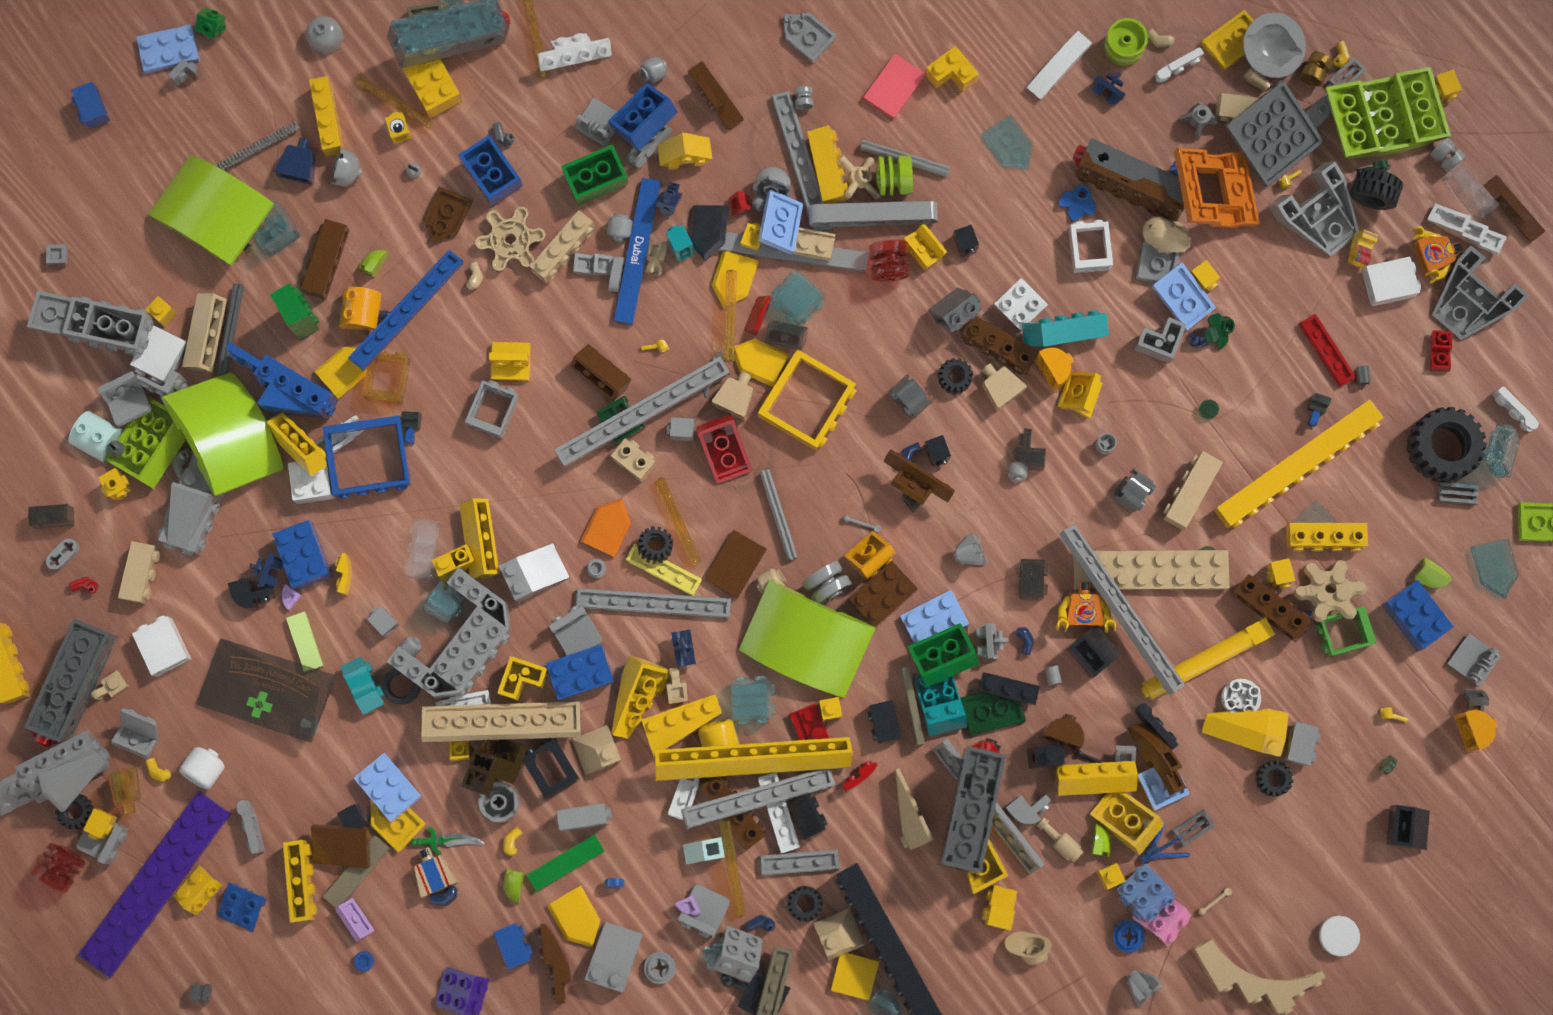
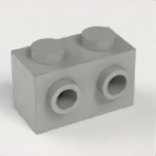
[1283,722,1320,767]

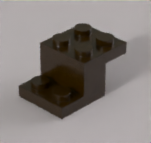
[461,739,527,797]

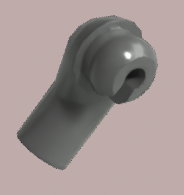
[493,122,515,146]

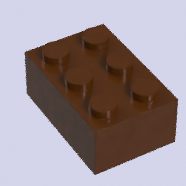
[848,560,918,628]

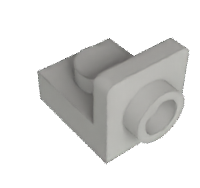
[168,59,201,86]

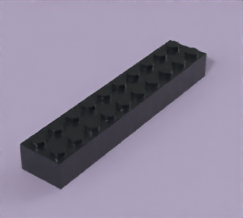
[834,863,942,1015]

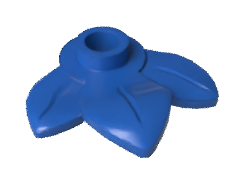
[1058,185,1096,221]

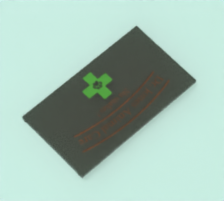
[196,638,336,743]

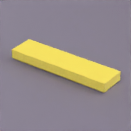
[625,543,702,596]

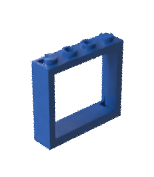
[322,415,411,499]

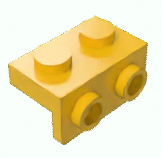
[901,224,947,270]
[173,865,222,915]

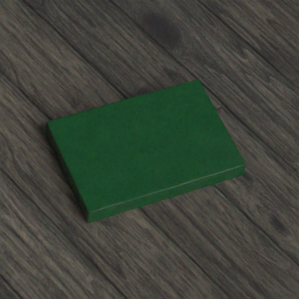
[960,692,1026,736]

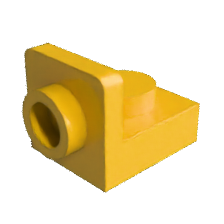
[740,223,761,251]

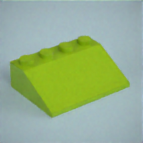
[104,396,186,489]

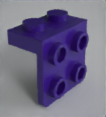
[435,967,490,1015]

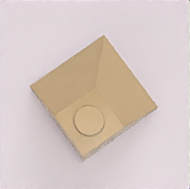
[572,725,622,775]
[813,908,865,960]

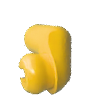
[1333,41,1350,68]
[145,758,171,782]
[503,826,523,856]

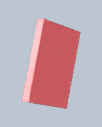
[863,54,925,119]

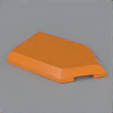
[580,498,631,558]

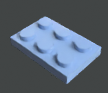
[137,25,200,74]
[758,190,803,255]
[1152,263,1216,331]
[900,590,969,643]
[354,753,422,823]

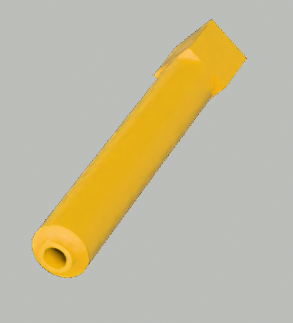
[1140,618,1275,700]

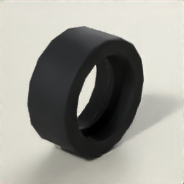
[382,668,421,705]

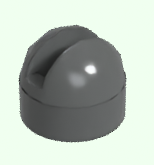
[107,440,125,457]

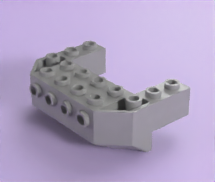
[386,567,512,699]

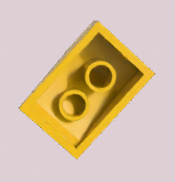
[1090,792,1164,855]

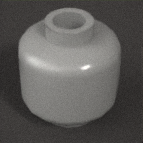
[639,56,668,84]
[607,214,632,242]

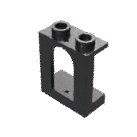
[522,738,581,800]

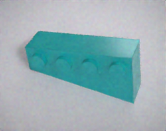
[1022,310,1109,347]

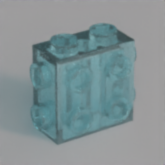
[771,270,825,326]
[1484,424,1520,478]
[731,676,776,725]

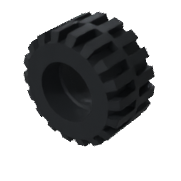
[1350,168,1403,210]

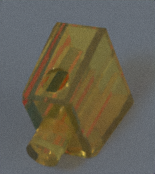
[108,767,141,814]

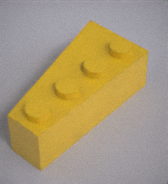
[0,622,30,705]
[641,694,722,756]
[966,839,1008,894]

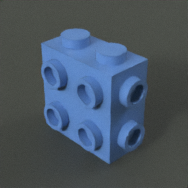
[1116,863,1176,923]

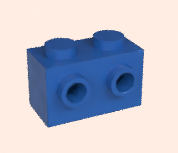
[71,81,110,129]
[493,923,534,969]

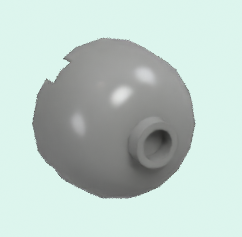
[306,16,344,55]
[330,148,362,187]
[753,167,791,200]

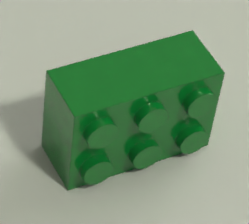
[561,144,629,206]
[270,283,320,340]
[908,623,979,688]

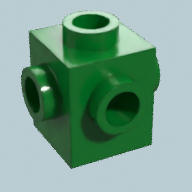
[195,8,226,39]

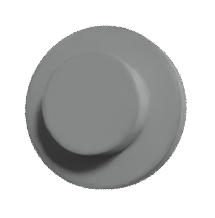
[587,559,606,578]

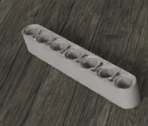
[808,201,938,227]

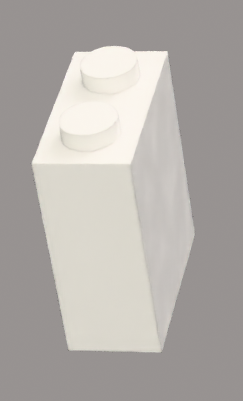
[1362,257,1421,307]
[130,325,187,385]
[132,616,192,677]

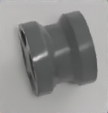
[190,982,212,1004]

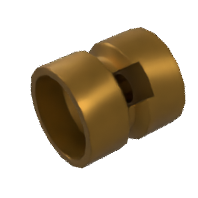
[1300,51,1333,87]

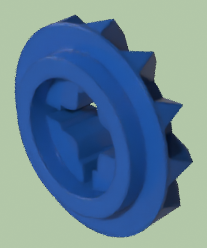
[1113,920,1145,953]

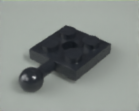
[720,971,790,1015]

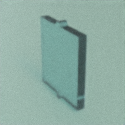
[1292,500,1338,523]

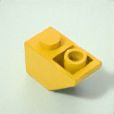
[432,544,475,584]

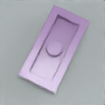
[335,898,374,942]

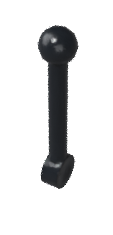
[1075,750,1103,763]

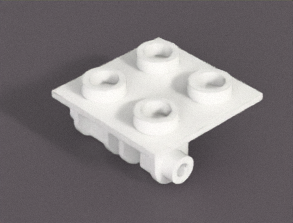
[994,278,1048,331]

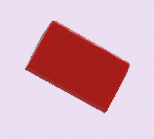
[744,295,771,335]

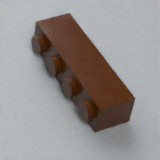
[300,219,350,300]

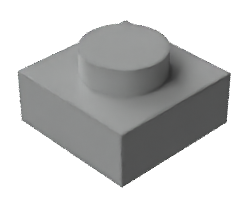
[46,244,68,265]
[1114,746,1136,762]

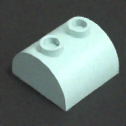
[69,411,123,463]

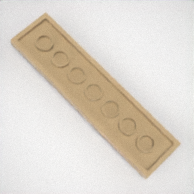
[1073,550,1229,590]
[422,702,581,742]

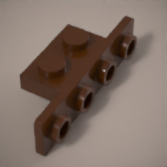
[688,61,744,130]
[1482,175,1545,243]
[884,449,955,505]

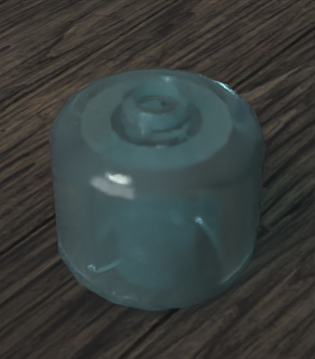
[422,581,464,624]

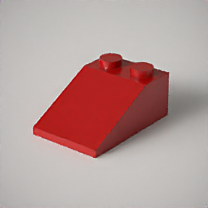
[696,414,753,484]

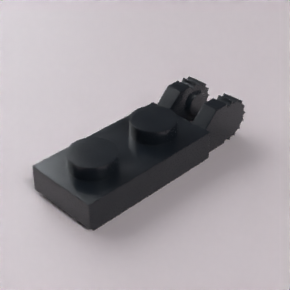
[1135,703,1179,750]

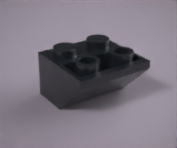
[1067,625,1121,679]
[788,793,828,840]
[1387,805,1430,850]

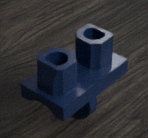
[1092,72,1126,106]
[656,182,682,216]
[249,553,283,588]
[671,629,696,667]

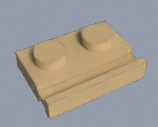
[793,227,836,261]

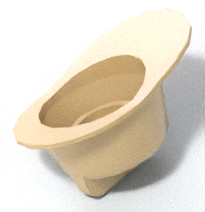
[1005,931,1052,965]

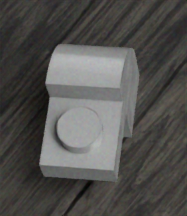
[1004,795,1051,825]

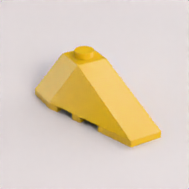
[611,655,670,739]
[1202,708,1288,757]

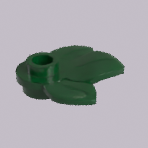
[1356,160,1391,172]
[1205,313,1235,349]

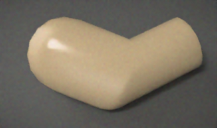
[466,262,483,290]

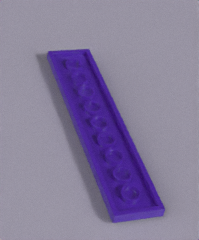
[78,791,231,978]

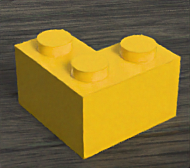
[925,45,979,92]
[657,132,712,170]
[497,656,549,701]
[982,885,1017,930]

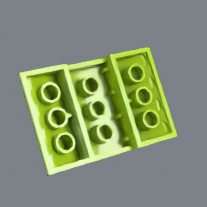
[1325,67,1451,159]
[147,155,275,266]
[161,372,284,497]
[739,580,876,698]

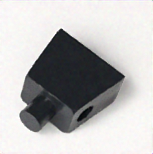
[1027,744,1066,769]

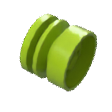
[876,155,913,196]

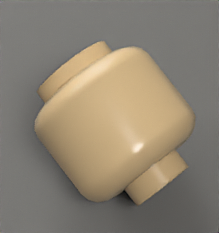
[757,568,786,595]

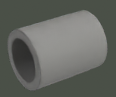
[1045,666,1062,686]

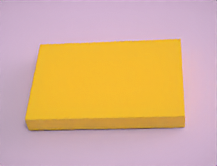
[1200,9,1254,71]

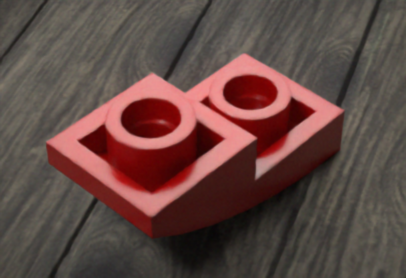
[1430,330,1452,372]
[842,760,878,792]

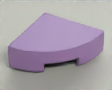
[282,584,301,611]
[674,895,701,915]

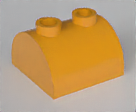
[339,287,382,330]
[1035,348,1074,393]
[844,531,896,580]
[1454,710,1498,752]

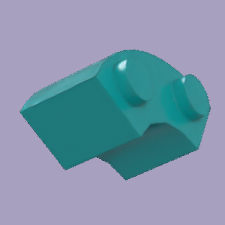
[341,656,385,715]

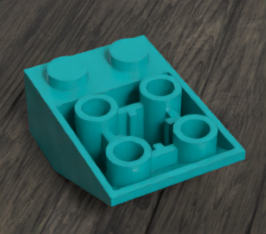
[913,675,967,737]

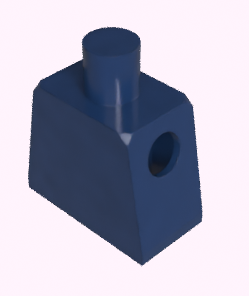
[275,138,316,185]

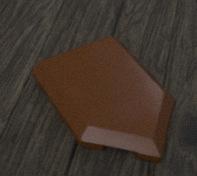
[423,186,473,244]

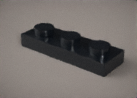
[978,672,1040,705]

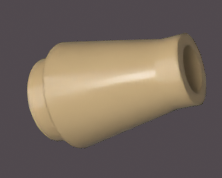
[1243,67,1271,92]

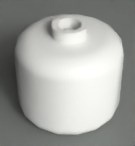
[179,747,224,790]

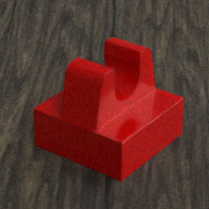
[729,191,752,215]

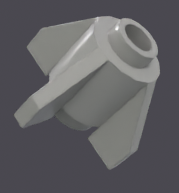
[1179,101,1218,139]
[953,533,988,565]
[1127,970,1163,1008]

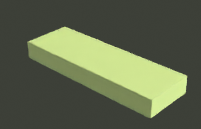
[286,611,324,673]

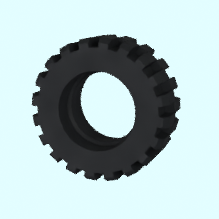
[1407,407,1487,483]

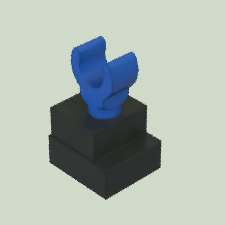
[1307,393,1332,427]
[401,411,422,444]

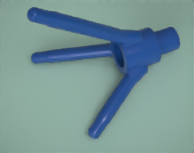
[1140,824,1190,863]

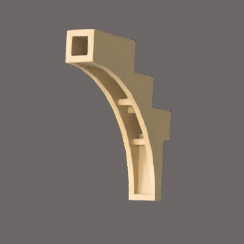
[1192,939,1326,1015]

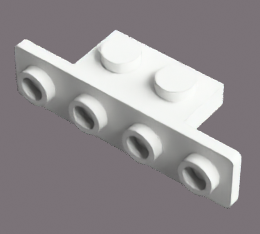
[538,33,612,71]

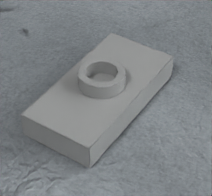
[1306,94,1332,128]

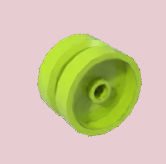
[1104,18,1148,66]

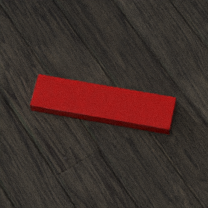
[1298,314,1356,388]

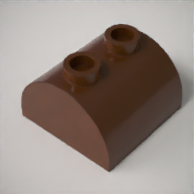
[1040,714,1084,750]

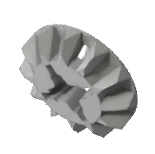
[644,952,676,984]

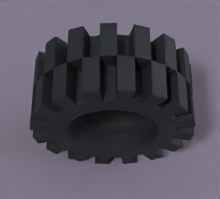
[938,358,973,394]
[637,526,673,564]
[1255,761,1294,797]
[55,794,94,829]
[787,886,823,922]

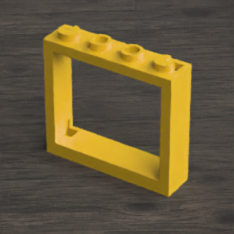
[758,349,857,451]

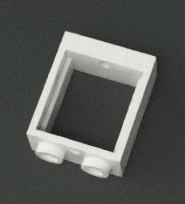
[1068,220,1113,273]

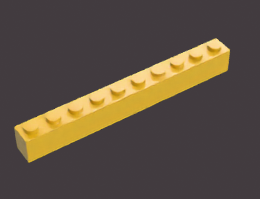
[1213,400,1384,529]
[654,737,853,781]

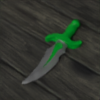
[410,827,485,855]

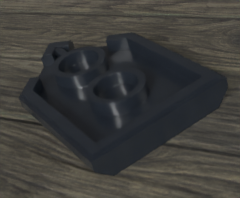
[689,205,729,261]

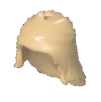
[1143,217,1191,254]

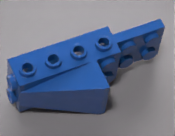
[225,342,338,420]

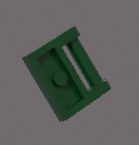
[596,396,645,445]

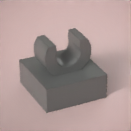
[1463,690,1489,711]

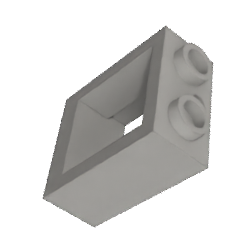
[465,380,520,439]
[557,803,612,831]

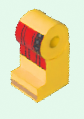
[1348,230,1379,269]

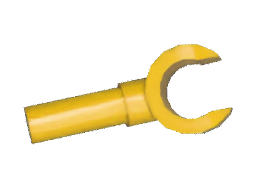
[1278,169,1302,189]
[641,340,669,353]
[1381,708,1408,723]

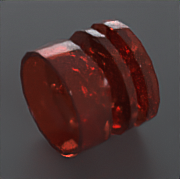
[869,240,911,282]
[31,842,86,893]

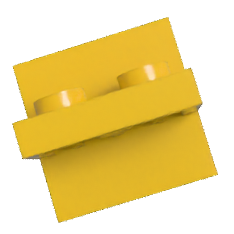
[489,342,531,381]
[1057,372,1103,418]

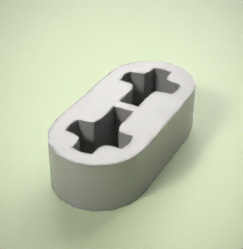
[609,256,625,292]
[46,538,80,571]

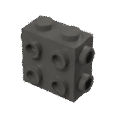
[928,287,982,332]

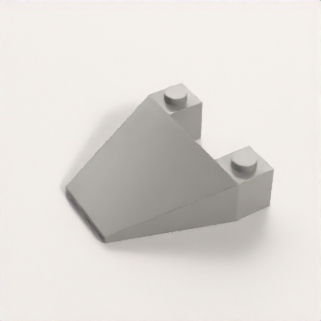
[1268,161,1359,256]
[1432,245,1529,340]

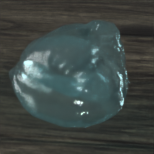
[869,989,903,1015]

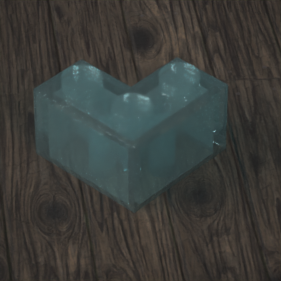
[253,200,302,257]

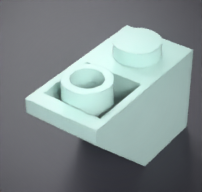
[683,838,725,864]

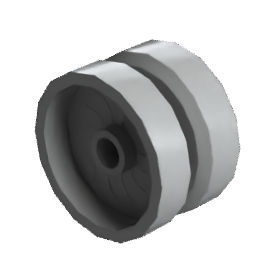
[802,561,852,604]

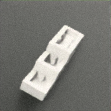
[1027,31,1092,100]
[1427,203,1507,255]

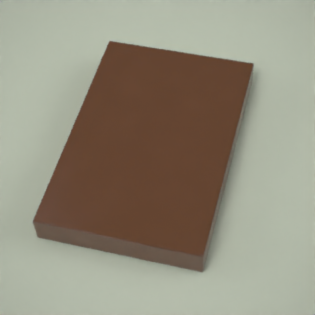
[705,530,767,599]
[311,824,371,869]

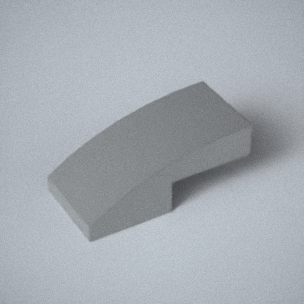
[572,253,613,275]

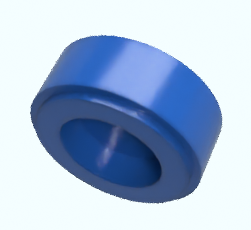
[605,878,624,889]
[354,951,375,971]

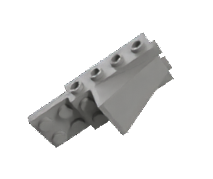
[27,290,154,356]
[158,454,225,556]
[0,730,110,816]

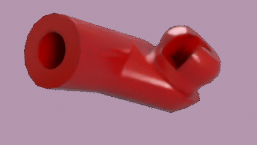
[69,577,98,594]

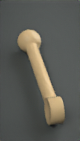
[1198,888,1232,916]

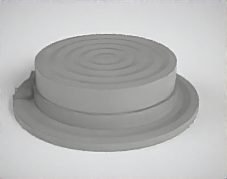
[1243,13,1306,78]

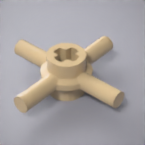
[838,155,880,200]

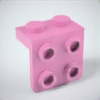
[1132,900,1191,946]

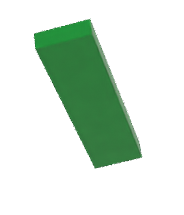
[527,834,605,892]

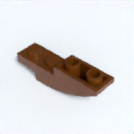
[1128,723,1186,796]
[537,923,572,1004]

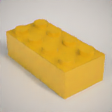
[392,49,463,118]

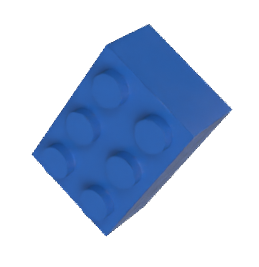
[608,83,678,151]
[458,135,523,206]
[272,520,332,590]
[1381,580,1454,652]
[546,643,614,700]

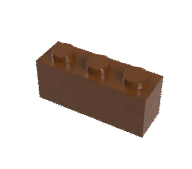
[570,344,631,402]

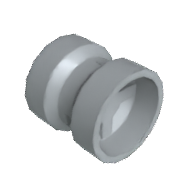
[794,86,813,110]
[1095,433,1117,455]

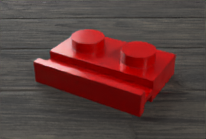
[789,703,829,740]

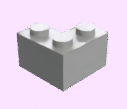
[1134,318,1187,364]

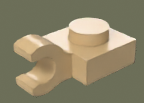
[646,241,667,276]
[666,667,688,704]
[91,670,129,701]

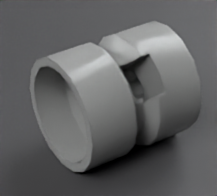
[1430,138,1466,173]

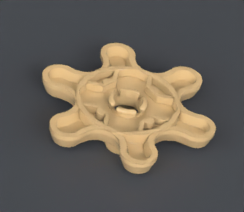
[475,207,545,271]
[1293,560,1367,622]

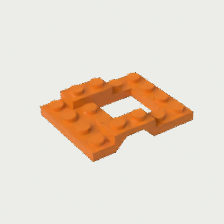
[1173,148,1260,228]

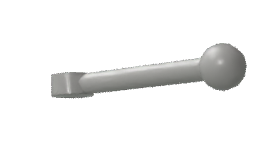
[843,515,881,533]

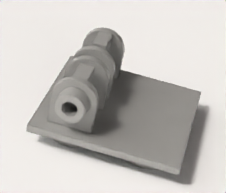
[574,98,617,147]
[1447,633,1501,687]

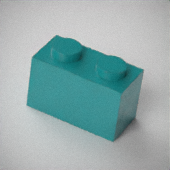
[666,224,694,263]

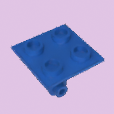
[217,883,267,932]

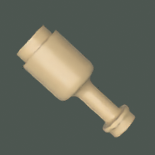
[1037,817,1083,863]

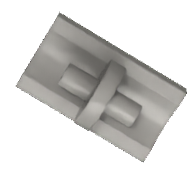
[976,623,1009,660]

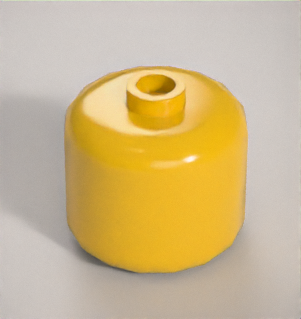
[698,719,740,747]

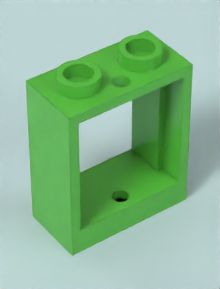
[1315,606,1376,658]

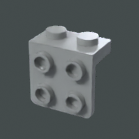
[135,370,189,397]
[98,371,152,426]
[549,605,603,655]
[111,708,159,759]
[76,822,129,865]
[678,885,730,938]
[713,926,762,983]

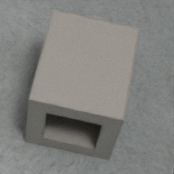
[667,417,695,441]
[367,606,400,638]

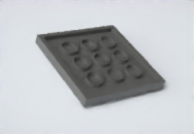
[1224,80,1324,187]

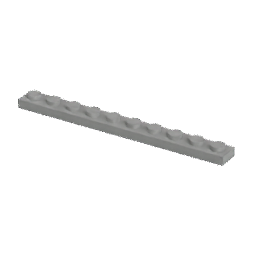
[554,357,730,467]
[1059,525,1185,695]

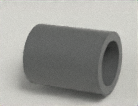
[1355,366,1371,385]

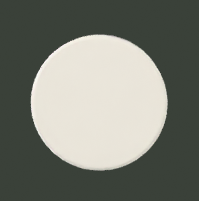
[1221,679,1261,713]
[1319,916,1360,956]

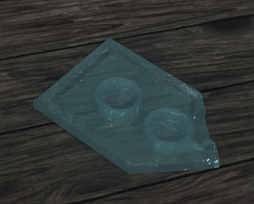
[981,115,1033,170]
[1471,539,1519,599]

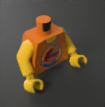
[1411,226,1462,284]
[1055,582,1116,633]

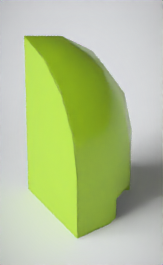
[358,250,389,278]
[1415,557,1452,588]
[1090,823,1111,858]
[503,870,525,904]

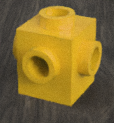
[98,468,131,500]

